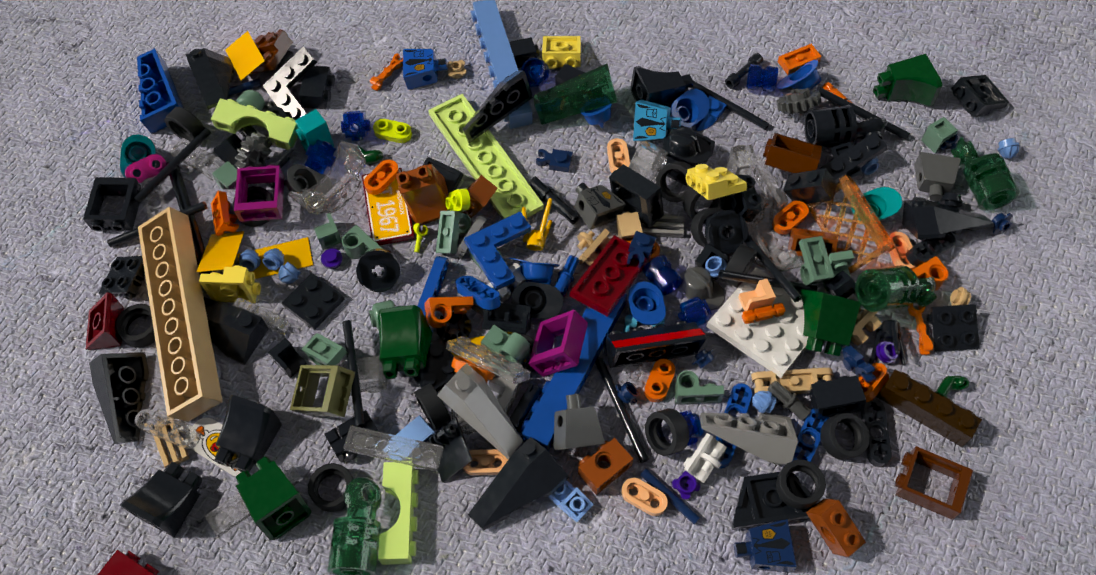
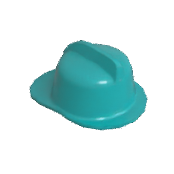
[120,134,156,183]
[851,187,902,225]

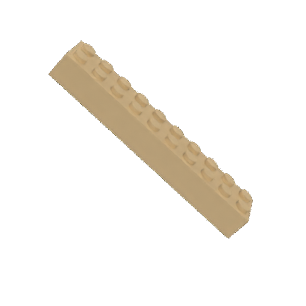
[138,207,223,422]

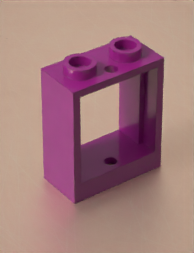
[234,165,285,222]
[528,309,588,377]

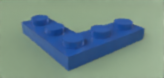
[464,212,531,291]

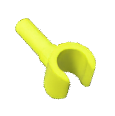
[413,223,428,253]

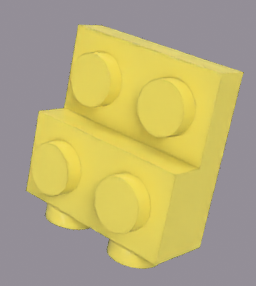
[542,36,581,69]
[686,164,747,200]
[199,265,261,303]

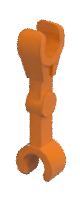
[370,53,403,91]
[908,303,933,355]

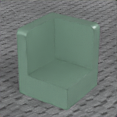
[921,117,958,153]
[212,161,237,189]
[314,213,342,250]

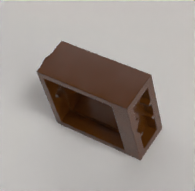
[763,133,822,173]
[895,446,973,520]

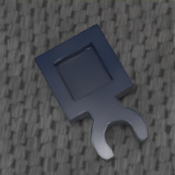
[536,149,573,173]
[627,231,656,268]
[842,345,876,383]

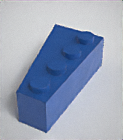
[137,48,184,134]

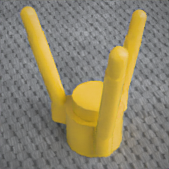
[522,198,552,251]

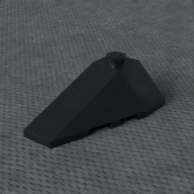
[186,48,235,110]
[462,71,533,143]
[203,297,269,365]
[468,437,569,531]

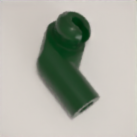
[353,146,383,164]
[935,376,969,397]

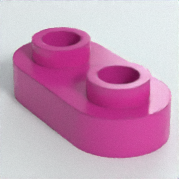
[125,154,166,183]

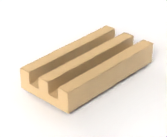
[150,418,190,468]

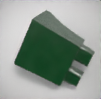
[873,54,942,107]
[800,290,861,356]
[378,305,432,379]
[236,456,312,540]

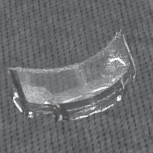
[288,141,366,215]
[743,194,805,272]

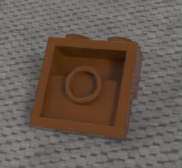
[251,29,293,74]

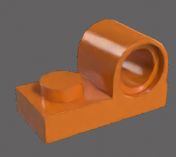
[896,256,949,292]
[424,296,474,328]

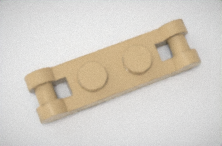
[751,368,834,396]

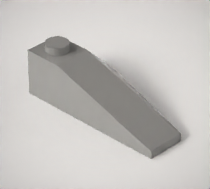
[437,363,523,459]
[700,413,798,465]

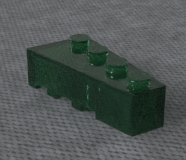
[534,63,618,125]

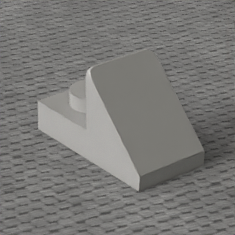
[489,370,524,415]

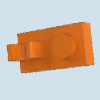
[211,191,239,236]

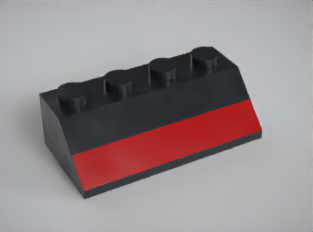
[604,321,706,368]

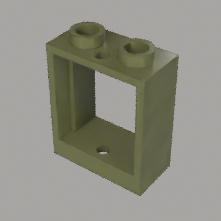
[290,365,355,417]

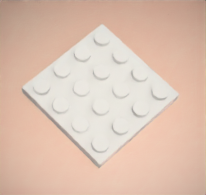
[706,267,808,378]

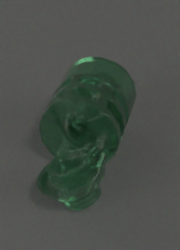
[951,136,1020,211]
[855,265,937,312]
[327,477,382,575]

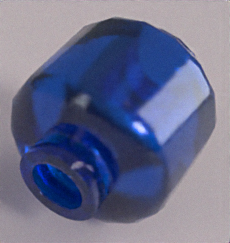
[677,296,712,326]
[680,410,704,446]

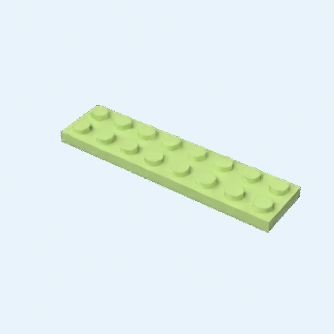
[428,94,544,219]

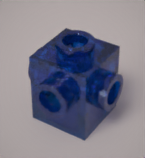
[341,110,371,141]
[304,139,337,174]

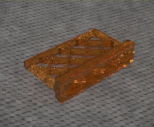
[807,175,896,274]

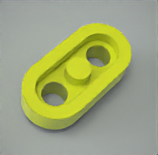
[373,119,412,143]
[445,188,470,212]

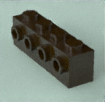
[877,369,982,447]

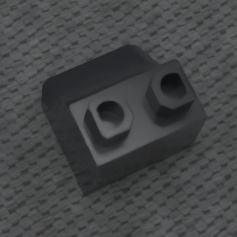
[630,66,694,108]
[214,395,282,472]
[119,462,203,538]

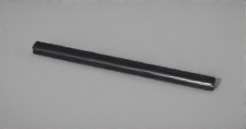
[166,161,212,293]

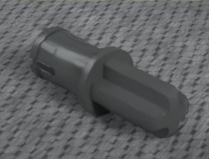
[768,381,811,420]

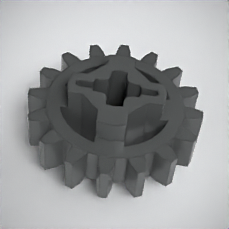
[776,88,821,114]
[235,132,272,168]

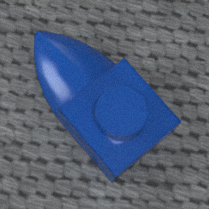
[695,96,726,131]

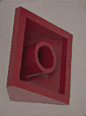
[85,292,124,350]

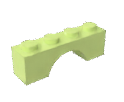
[211,98,298,150]
[378,462,419,565]

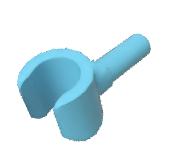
[623,315,637,332]

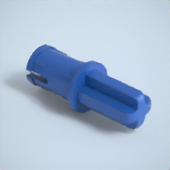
[554,255,579,297]

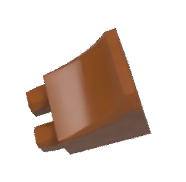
[396,164,450,225]

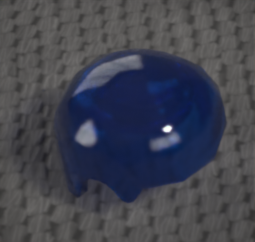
[521,57,550,87]

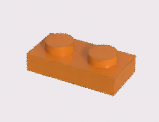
[777,44,822,75]

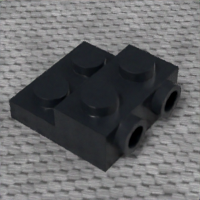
[951,75,1009,117]
[724,174,762,222]

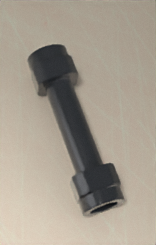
[725,53,763,89]

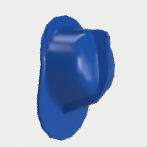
[776,60,822,90]
[670,89,710,128]
[579,93,612,128]
[509,258,559,285]
[628,281,666,325]

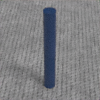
[229,78,262,96]
[640,468,701,525]

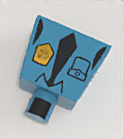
[633,100,681,141]

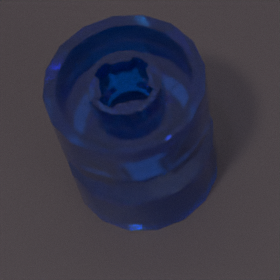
[746,64,778,92]
[643,255,683,296]

